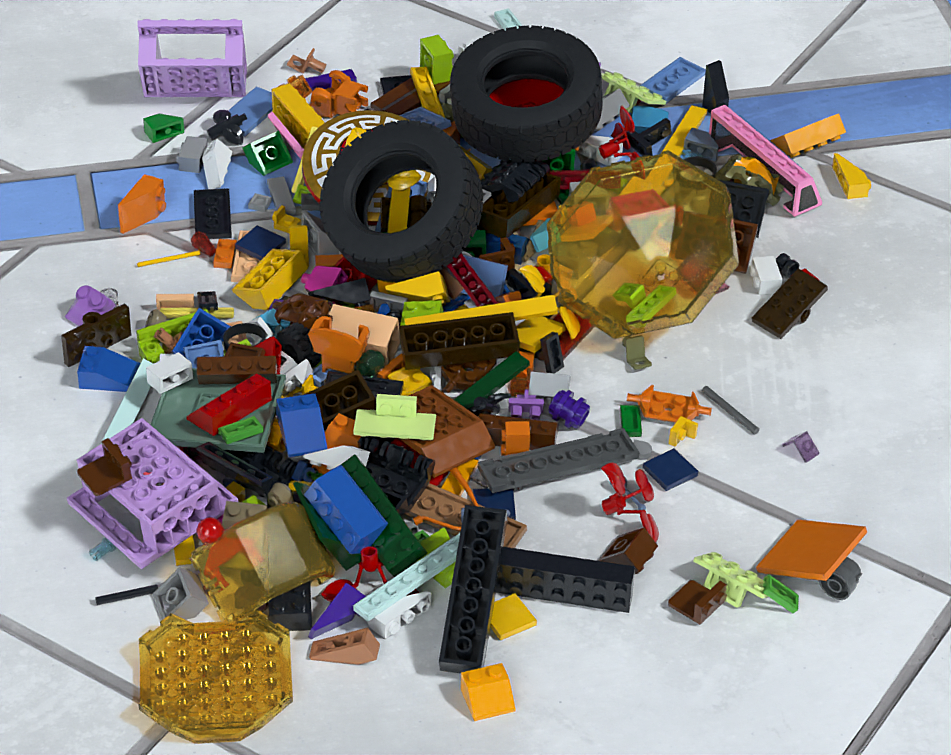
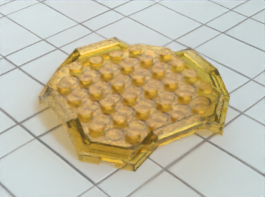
[139,609,293,744]

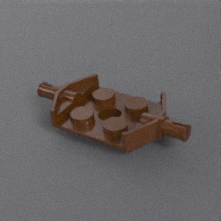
[272,293,333,329]
[441,359,496,393]

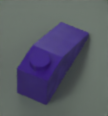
[308,583,366,639]

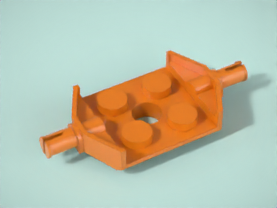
[627,385,712,423]

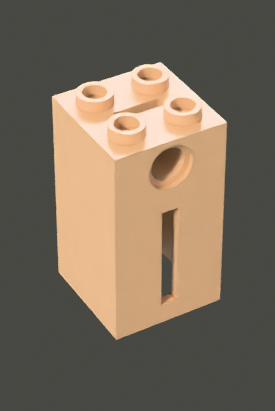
[327,304,400,369]

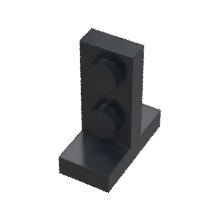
[626,118,672,160]
[507,268,552,300]
[519,332,564,374]

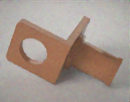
[287,48,327,74]
[154,328,183,354]

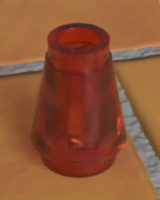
[191,232,216,257]

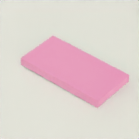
[267,112,304,159]

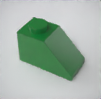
[143,113,184,143]

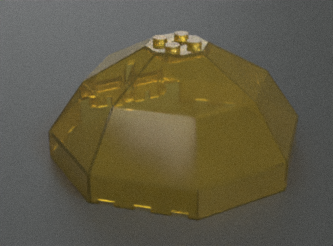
[546,150,739,339]

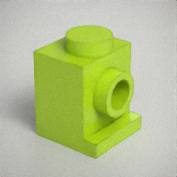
[138,336,165,364]

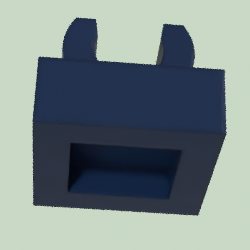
[292,459,318,482]

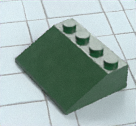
[293,481,362,571]

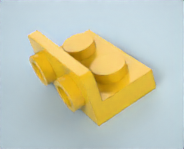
[388,367,432,396]

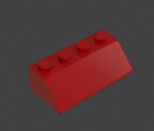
[186,373,272,436]

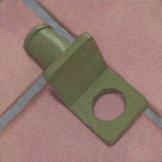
[622,335,652,370]

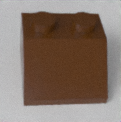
[598,527,658,574]

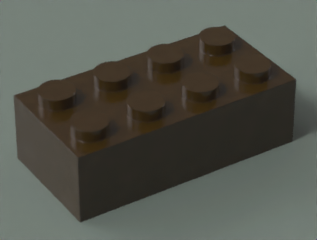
[303,370,376,430]

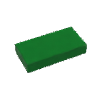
[620,405,642,437]

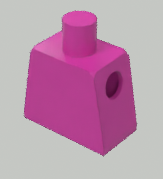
[301,266,348,307]

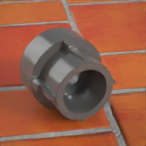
[819,557,862,600]

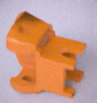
[310,70,368,118]
[308,316,370,374]

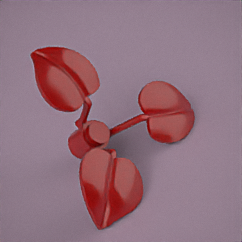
[599,105,645,178]
[601,463,659,542]
[321,547,419,602]

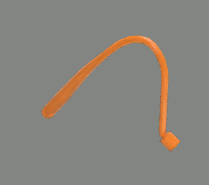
[413,467,479,531]

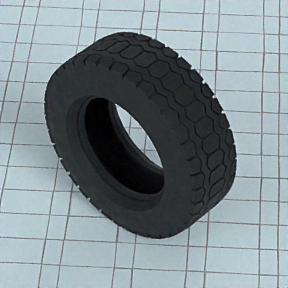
[450,25,603,162]
[320,120,483,283]

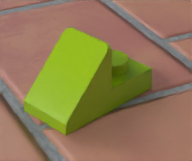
[612,282,646,310]

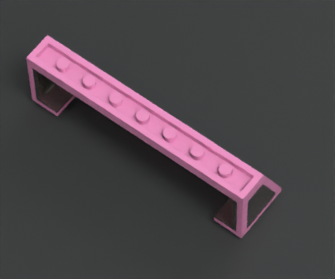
[709,105,822,217]

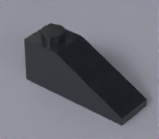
[702,60,729,114]
[308,278,371,308]

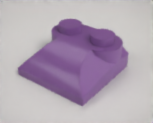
[65,285,116,326]

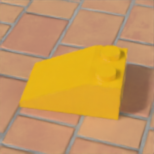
[385,271,450,306]

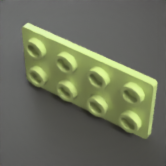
[601,72,667,113]
[353,394,436,440]
[693,552,768,608]

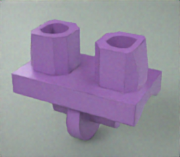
[508,389,544,420]

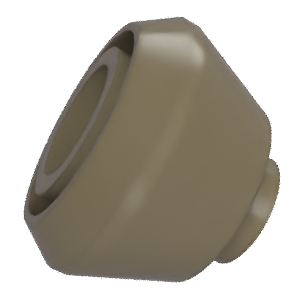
[145,309,168,328]
[268,483,294,510]

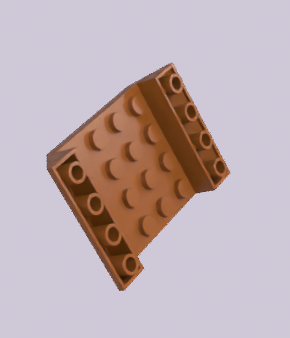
[398,385,495,478]

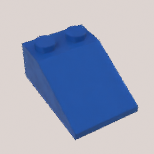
[172,308,231,357]
[77,346,141,392]
[276,393,328,457]

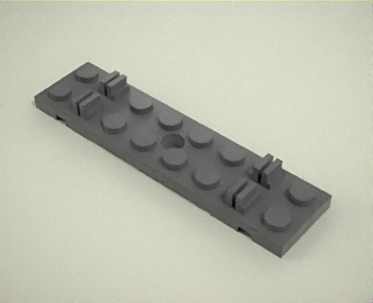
[477,428,640,493]

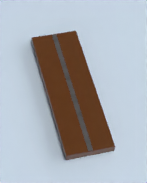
[371,78,450,115]

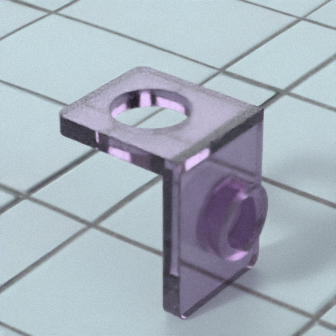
[782,431,819,463]

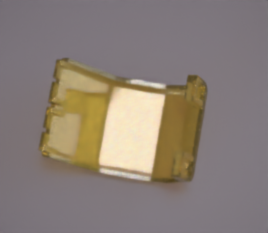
[189,501,335,625]

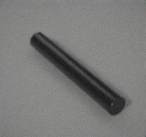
[95,584,158,605]

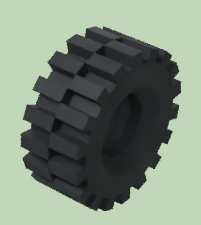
[276,322,321,367]

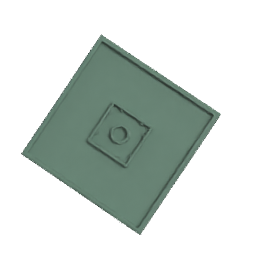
[150,368,286,453]

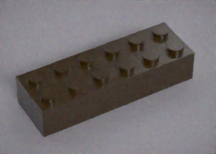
[476,173,561,238]
[399,312,520,370]

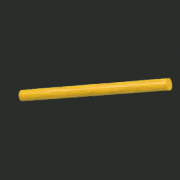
[137,251,200,267]

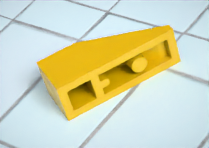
[832,153,871,199]

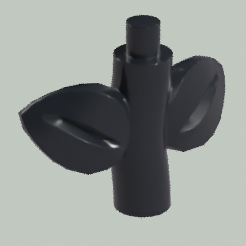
[207,110,247,145]
[470,393,511,417]

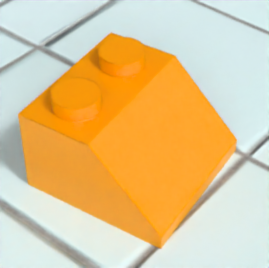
[461,663,516,721]

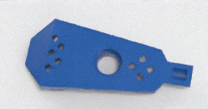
[442,294,470,312]

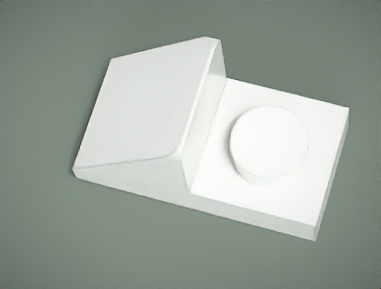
[282,359,313,395]

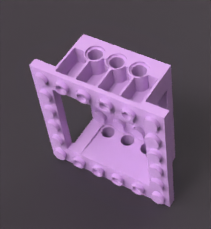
[138,19,247,97]
[67,418,238,569]

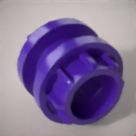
[548,390,590,429]

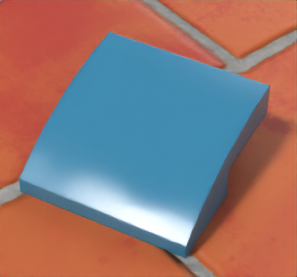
[631,106,669,133]

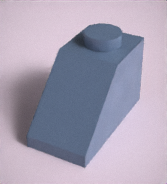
[683,128,718,162]

